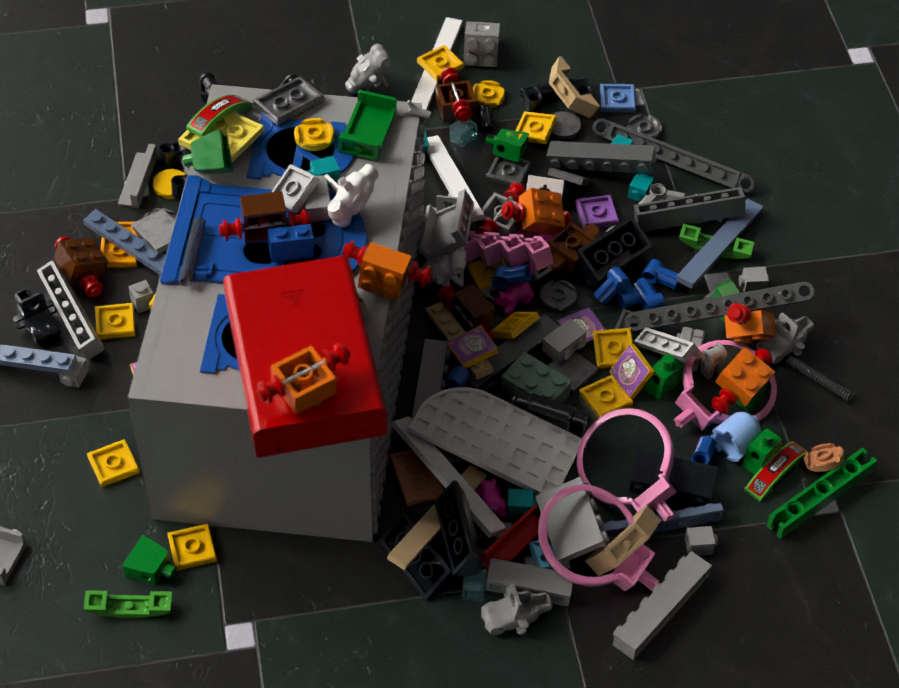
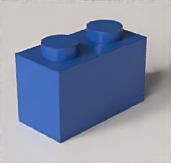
[268,224,314,262]

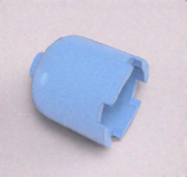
[711,412,762,462]

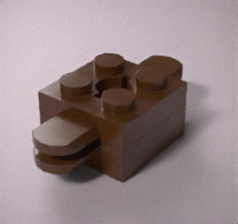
[547,222,599,276]

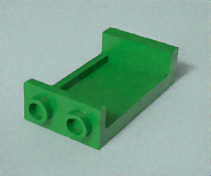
[338,90,397,161]

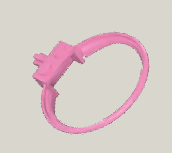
[674,340,777,431]
[577,408,677,522]
[538,485,659,591]

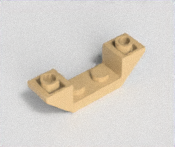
[549,56,600,118]
[584,505,661,576]

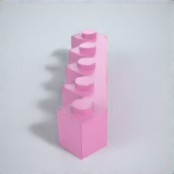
[464,231,554,271]

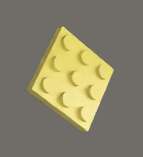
[178,112,264,163]

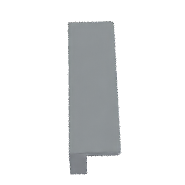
[118,144,157,208]
[634,327,705,362]
[485,558,573,606]

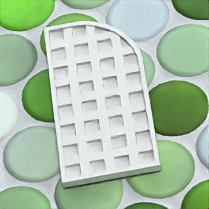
[407,387,582,495]

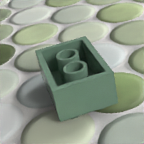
[501,352,572,419]

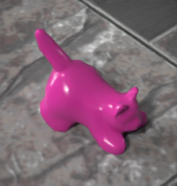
[493,265,534,315]
[476,479,508,519]

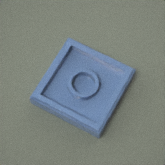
[600,84,636,113]

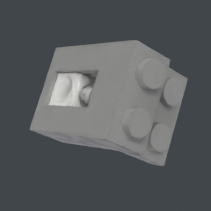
[464,22,500,67]

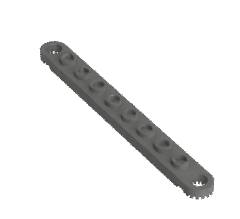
[593,118,756,193]
[625,282,814,332]

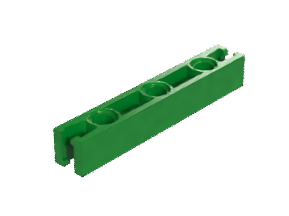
[766,447,877,539]

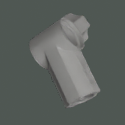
[638,184,685,204]

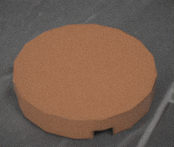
[804,443,845,472]

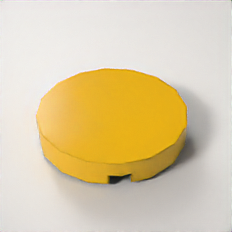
[472,80,505,108]
[294,118,335,151]
[153,169,185,199]

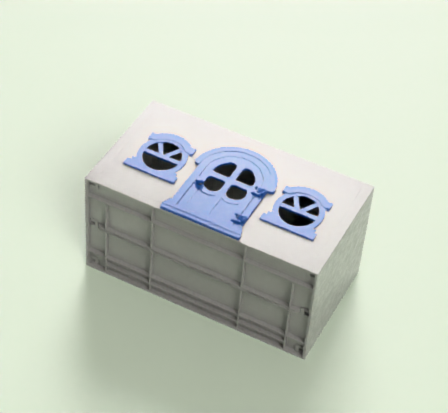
[128,84,425,542]

